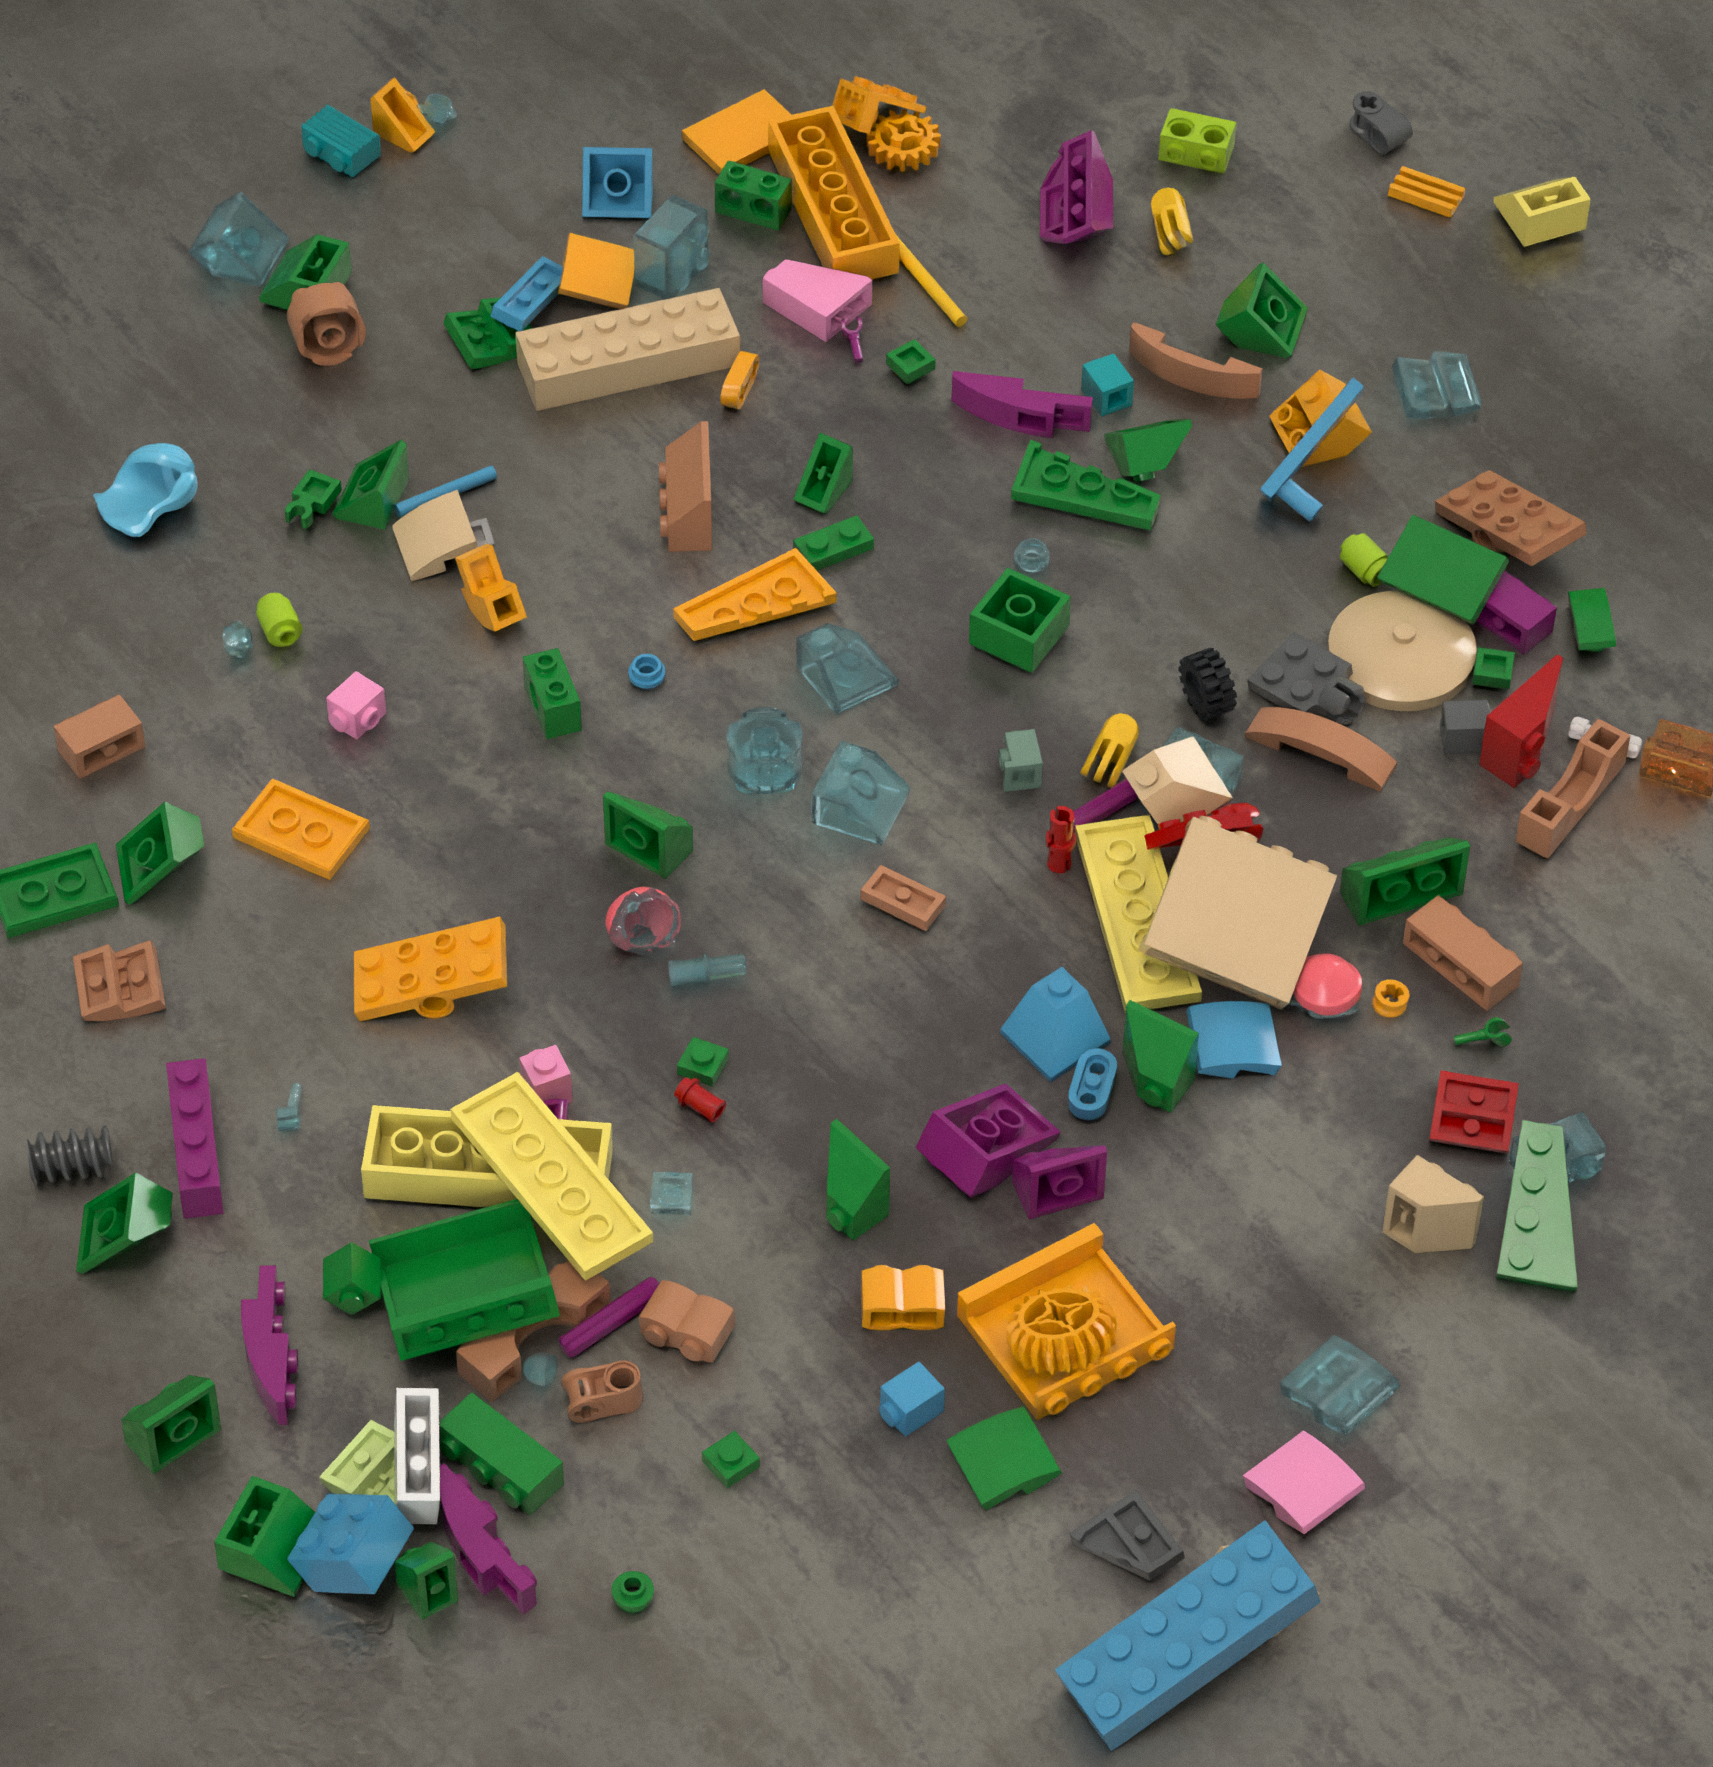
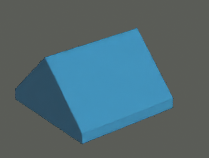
[582,147,653,218]

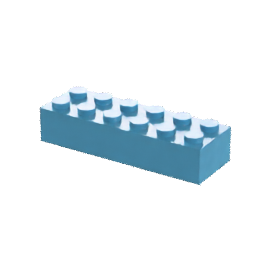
[1055,1520,1321,1752]

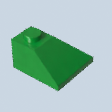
[1216,262,1308,358]
[1104,419,1192,482]
[603,791,693,879]
[116,801,204,905]
[1122,1000,1199,1113]
[826,1119,890,1241]
[76,1172,173,1274]

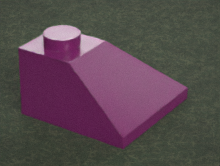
[1012,1145,1107,1220]

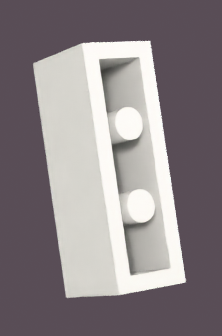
[394,1388,440,1524]

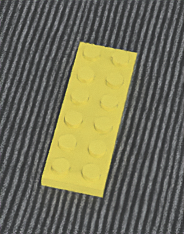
[1075,815,1202,1012]
[450,1072,653,1281]

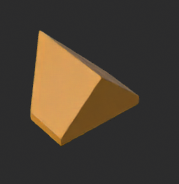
[370,77,435,153]

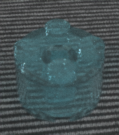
[727,707,803,794]

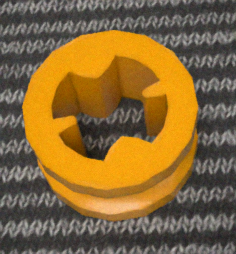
[1372,979,1410,1017]

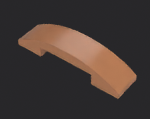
[1129,322,1263,399]
[1245,707,1397,792]

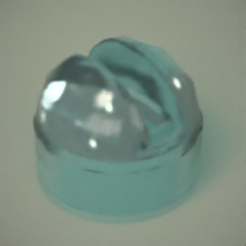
[523,1352,557,1387]

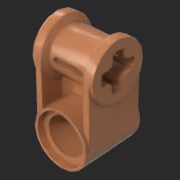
[561,1361,643,1423]

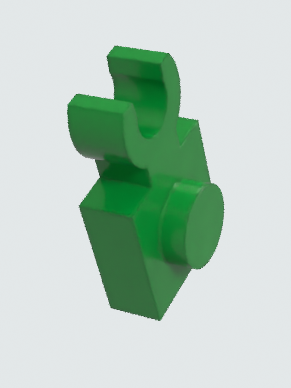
[285,469,342,529]

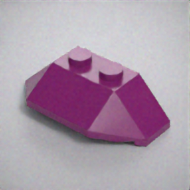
[1040,130,1113,244]

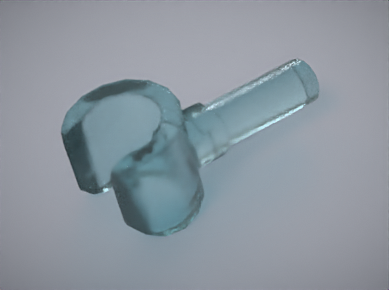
[276,1083,302,1131]

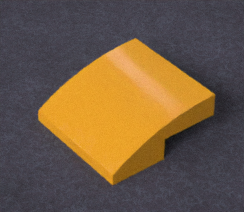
[558,233,637,309]

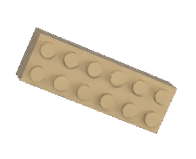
[515,288,740,411]

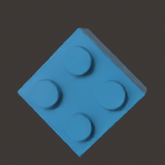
[287,1494,414,1594]

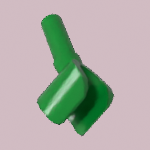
[1454,1017,1512,1047]

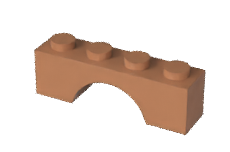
[1515,719,1630,859]
[456,1261,610,1403]

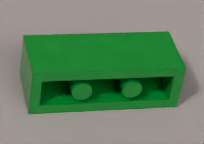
[439,1392,564,1516]

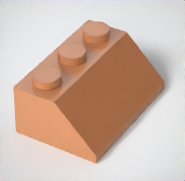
[659,421,712,552]

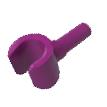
[841,316,863,363]

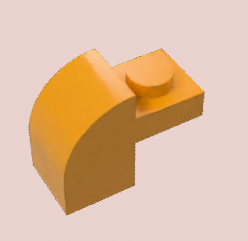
[455,544,527,632]

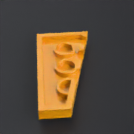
[673,548,837,641]

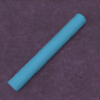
[394,465,497,518]

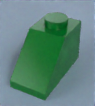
[394,1542,459,1620]

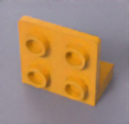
[832,76,927,134]

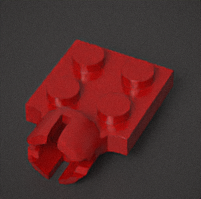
[1144,802,1264,850]

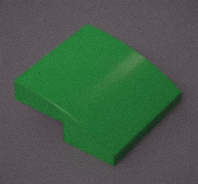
[443,297,532,369]
[946,1406,1062,1511]

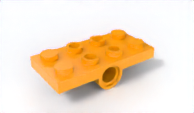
[354,916,507,1022]

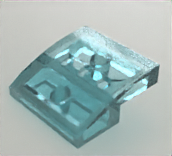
[1392,351,1482,418]
[1279,1335,1400,1436]

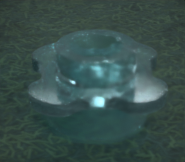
[417,94,457,126]

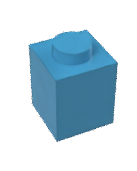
[879,1362,945,1437]

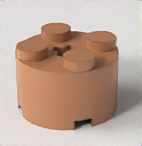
[287,282,366,366]

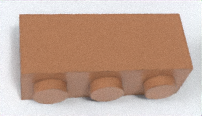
[1403,895,1523,1011]

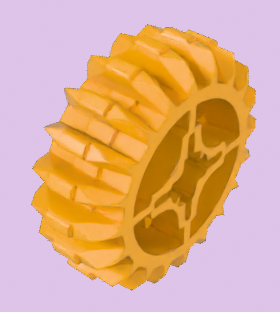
[1006,1284,1117,1376]

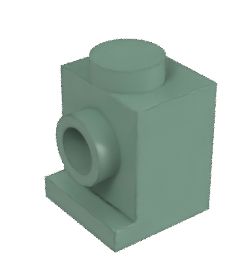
[998,729,1043,792]

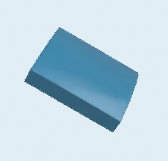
[1186,1001,1282,1079]

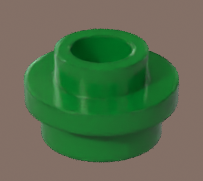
[612,1571,654,1613]

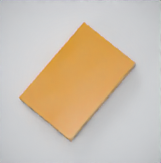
[682,89,791,174]
[232,778,370,880]

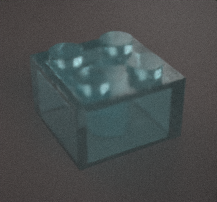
[634,194,710,299]

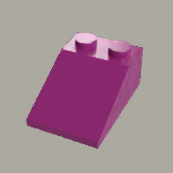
[915,1083,1061,1197]

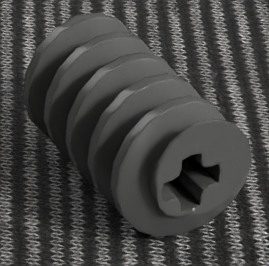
[27,1126,113,1184]

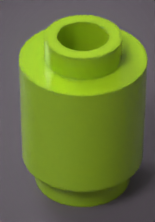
[1339,533,1389,587]
[256,593,303,647]

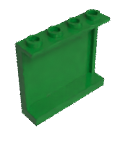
[368,1199,560,1361]

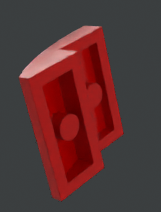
[1429,1070,1519,1154]

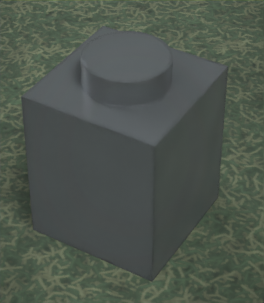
[1440,700,1490,754]

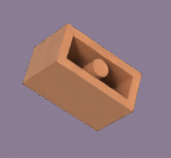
[54,694,145,779]

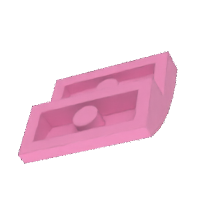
[1243,1430,1365,1534]

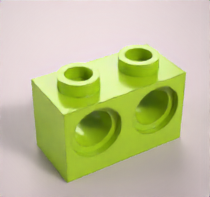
[1158,108,1236,174]

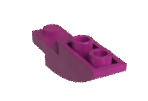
[951,371,1093,438]
[241,1265,298,1425]
[439,1463,537,1614]

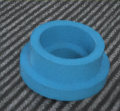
[628,654,665,689]

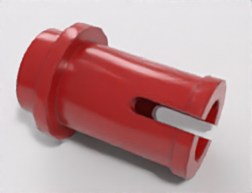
[674,1077,727,1123]

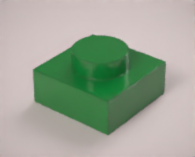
[886,339,936,384]
[1472,647,1515,689]
[677,1037,729,1087]
[702,1430,760,1488]

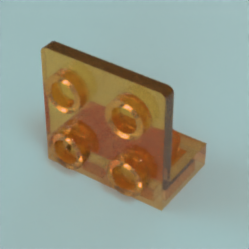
[1638,719,1713,798]

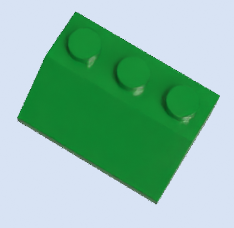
[1340,837,1471,926]

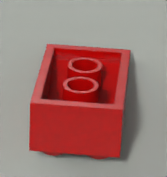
[1479,654,1563,788]

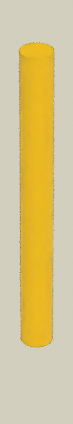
[896,235,967,327]

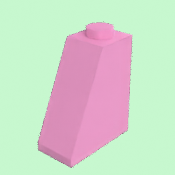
[762,259,872,342]

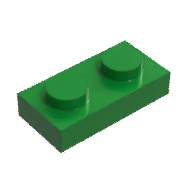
[793,515,874,571]

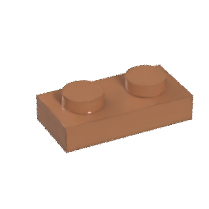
[860,865,946,931]

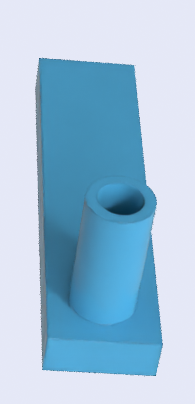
[1260,378,1364,522]

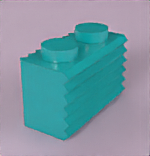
[301,104,381,178]

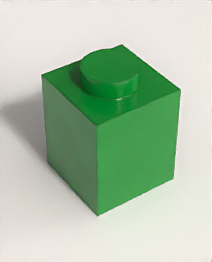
[323,1242,381,1315]

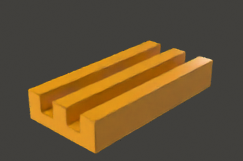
[1388,166,1466,218]

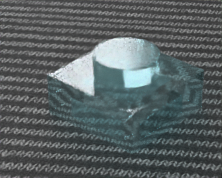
[650,1172,693,1215]

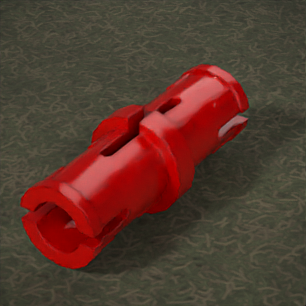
[1045,806,1076,874]

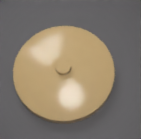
[1327,591,1477,711]

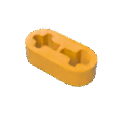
[720,350,760,410]

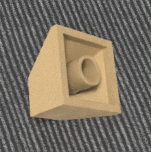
[1122,736,1234,824]

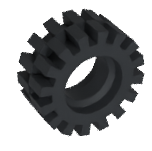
[1179,648,1237,721]

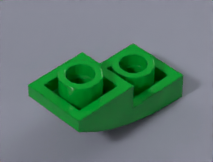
[1568,588,1616,652]

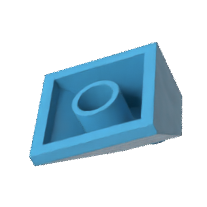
[1000,967,1111,1083]

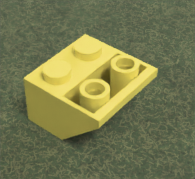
[1493,177,1591,247]

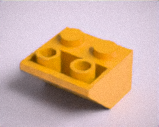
[1269,369,1372,467]

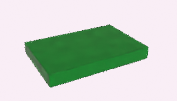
[1377,514,1509,625]
[0,842,119,938]

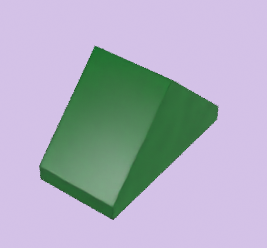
[793,433,853,514]

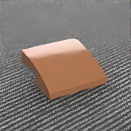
[73,940,166,1021]

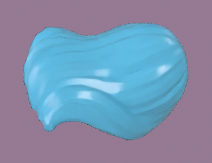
[93,443,197,537]

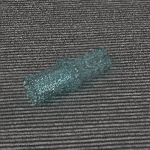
[668,953,747,986]

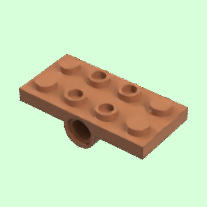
[1435,470,1587,566]

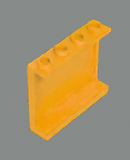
[957,1223,1176,1420]

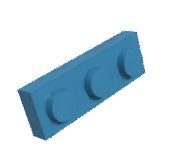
[491,256,563,331]

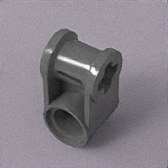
[1349,91,1413,155]

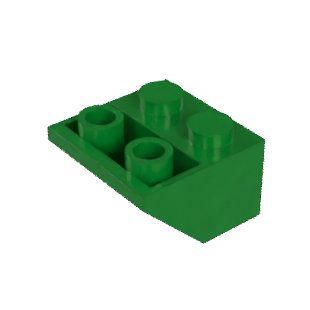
[259,234,352,309]
[214,1476,315,1597]

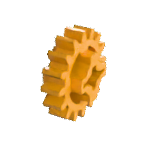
[867,109,941,172]

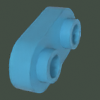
[1068,1048,1117,1120]

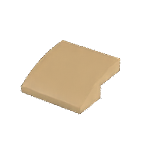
[392,490,478,582]

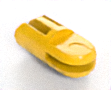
[1151,187,1194,256]
[1080,713,1139,788]

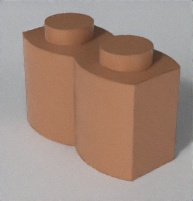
[639,1280,735,1362]

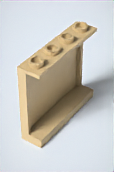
[1138,816,1337,1010]

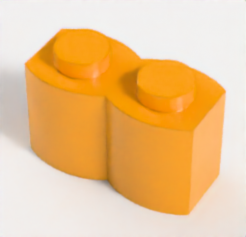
[861,1265,945,1331]

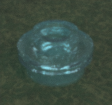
[1013,538,1050,573]
[223,621,253,658]

